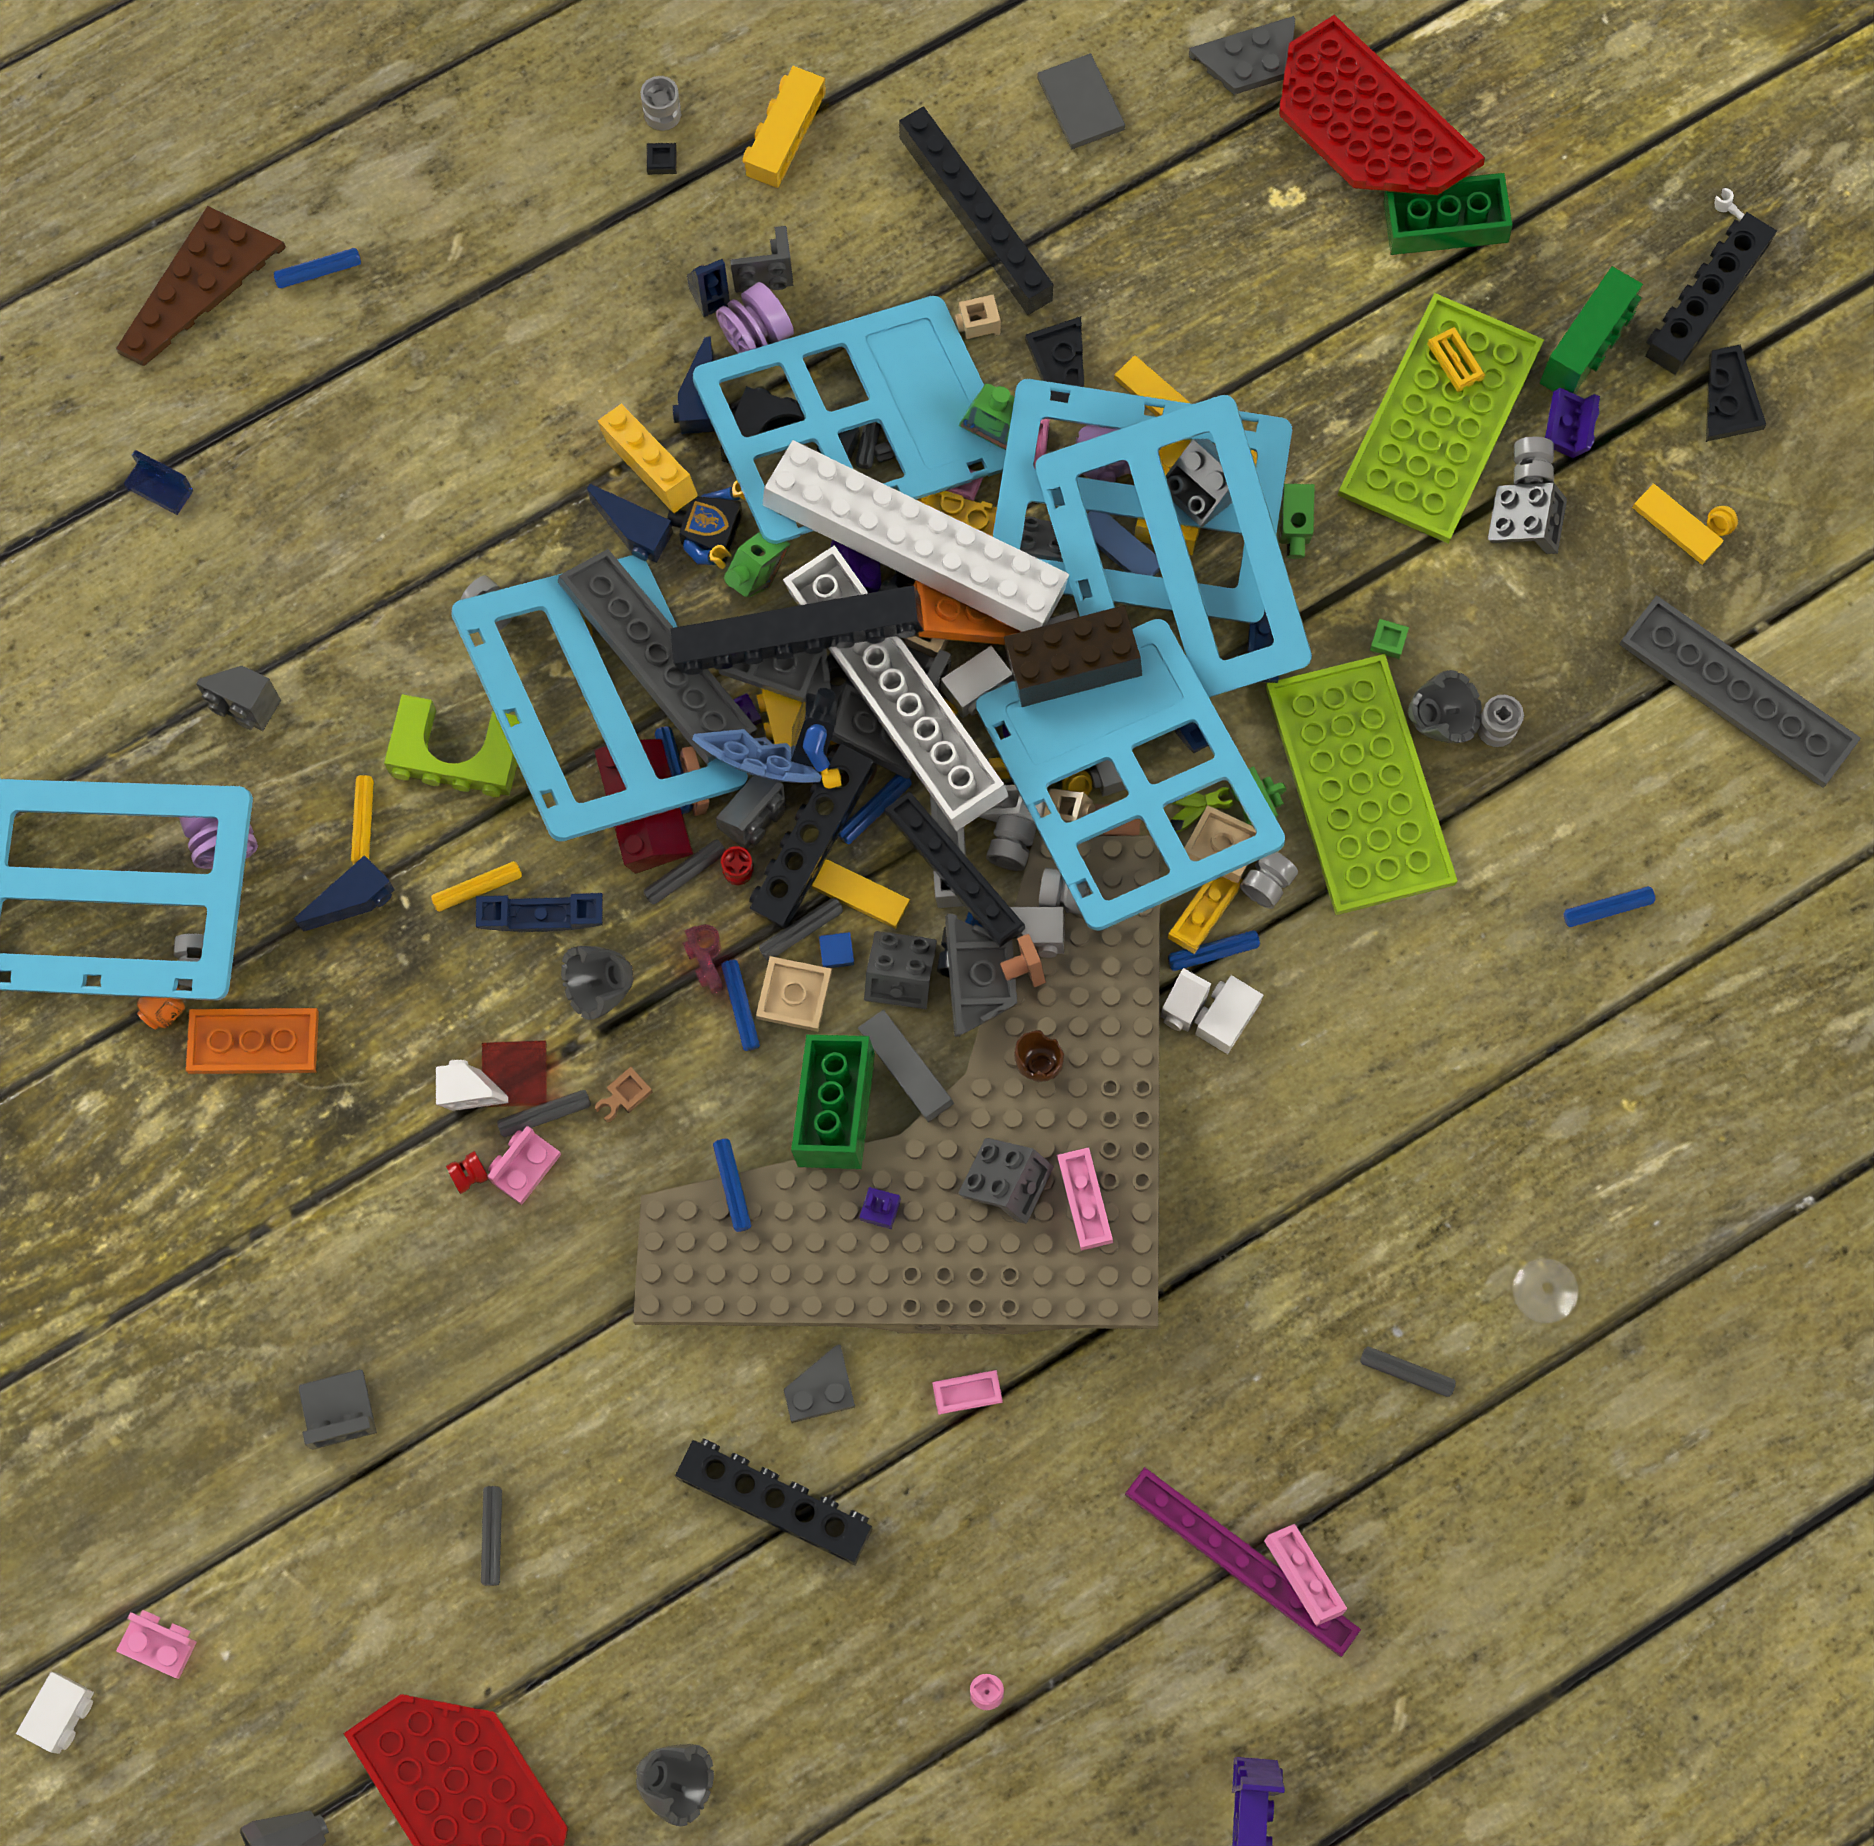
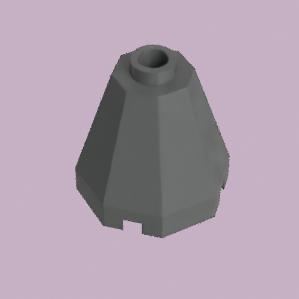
[240,1810,329,1846]

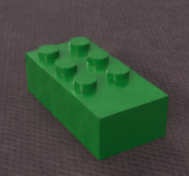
[1383,173,1513,255]
[1539,266,1643,394]
[791,1034,875,1169]

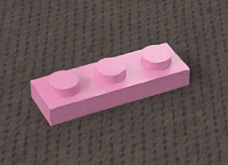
[1057,1147,1113,1251]
[1264,1524,1347,1626]

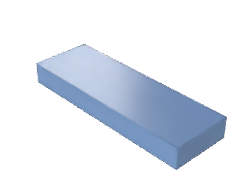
[1087,511,1160,576]

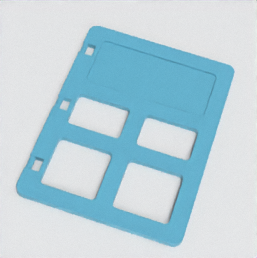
[693,296,1006,544]
[976,619,1285,931]

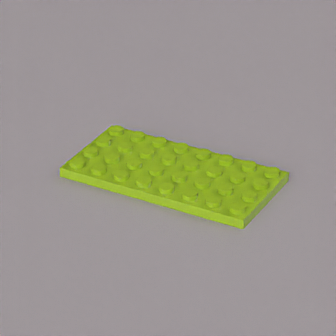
[1337,293,1544,544]
[1265,654,1458,915]

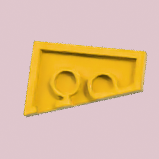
[917,491,997,537]

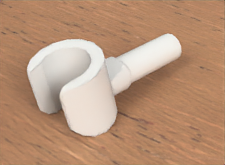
[1714,188,1745,221]

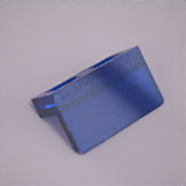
[124,450,193,515]

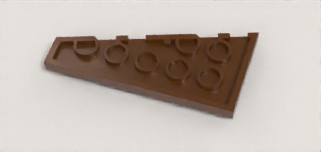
[116,206,286,366]

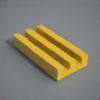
[1427,327,1485,392]

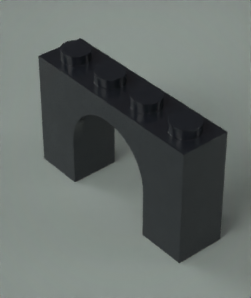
[720,386,860,464]

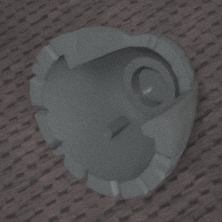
[1408,670,1482,743]
[561,946,634,1020]
[636,1744,714,1826]

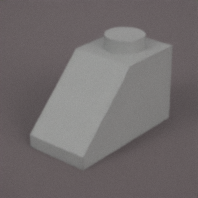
[1010,907,1065,958]

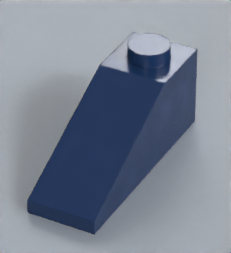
[687,259,730,317]
[673,336,715,434]
[587,484,673,563]
[293,855,394,932]

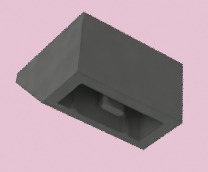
[1166,439,1233,527]
[196,666,281,731]
[715,775,786,850]

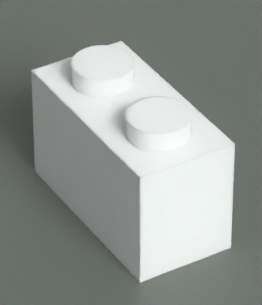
[941,646,1013,718]
[1194,975,1263,1055]
[16,1672,94,1754]

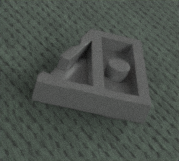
[784,1345,855,1423]

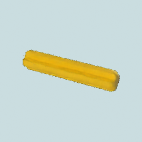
[351,775,374,864]
[431,861,522,912]

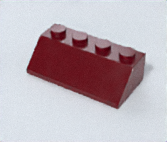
[594,739,693,874]

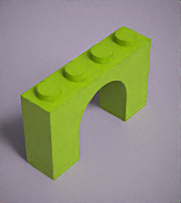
[384,694,519,797]

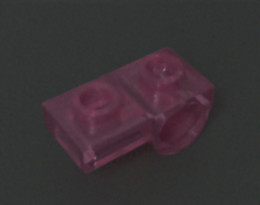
[682,924,723,994]

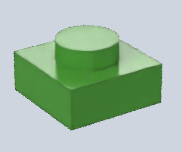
[1370,619,1409,659]

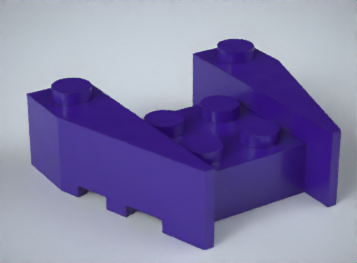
[1232,1757,1285,1846]

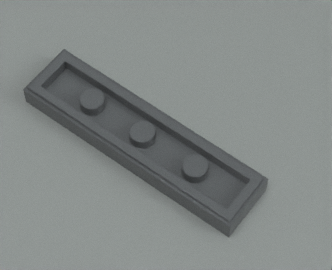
[858,1009,954,1122]

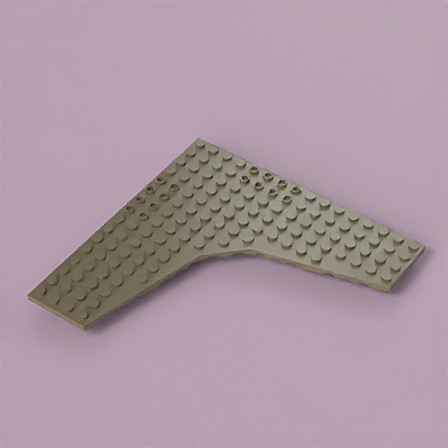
[633,836,1160,1334]

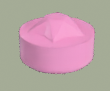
[970,1674,1004,1710]

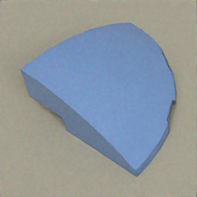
[692,729,822,783]

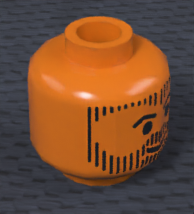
[137,987,185,1030]

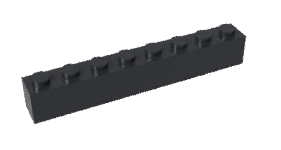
[899,106,1054,315]
[670,585,924,675]

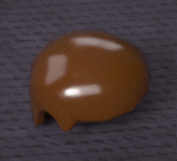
[1014,1030,1064,1082]

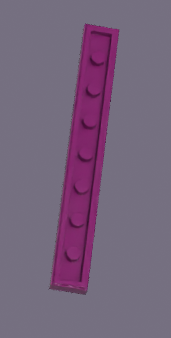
[1125,1467,1361,1657]

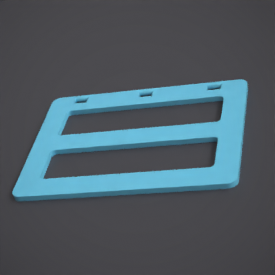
[993,379,1292,624]
[1035,395,1312,697]
[451,555,748,841]
[0,779,253,1000]

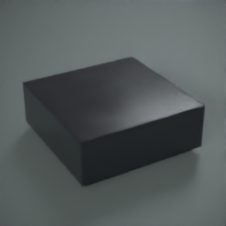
[647,143,677,175]

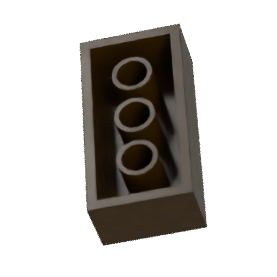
[1004,605,1142,707]

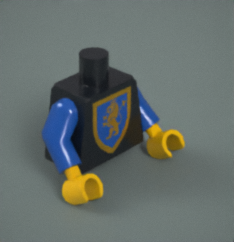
[667,480,746,569]
[791,688,841,789]

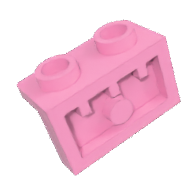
[488,1126,561,1205]
[116,1610,197,1679]

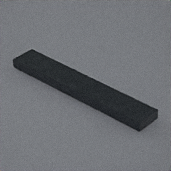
[885,791,1025,947]

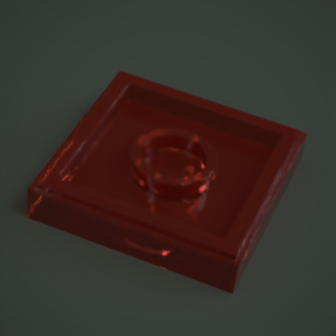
[482,1040,547,1107]

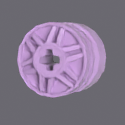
[716,282,794,354]
[179,817,258,869]

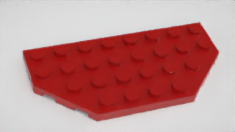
[1279,15,1485,195]
[343,1694,569,1846]

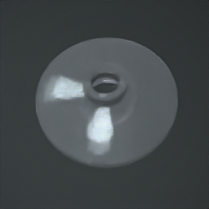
[1513,1258,1578,1323]

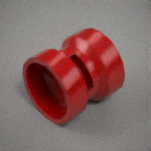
[721,846,754,885]
[446,1151,489,1194]

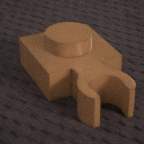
[595,1067,653,1122]

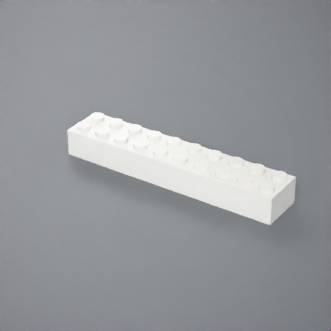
[763,440,1069,632]
[783,545,1009,831]

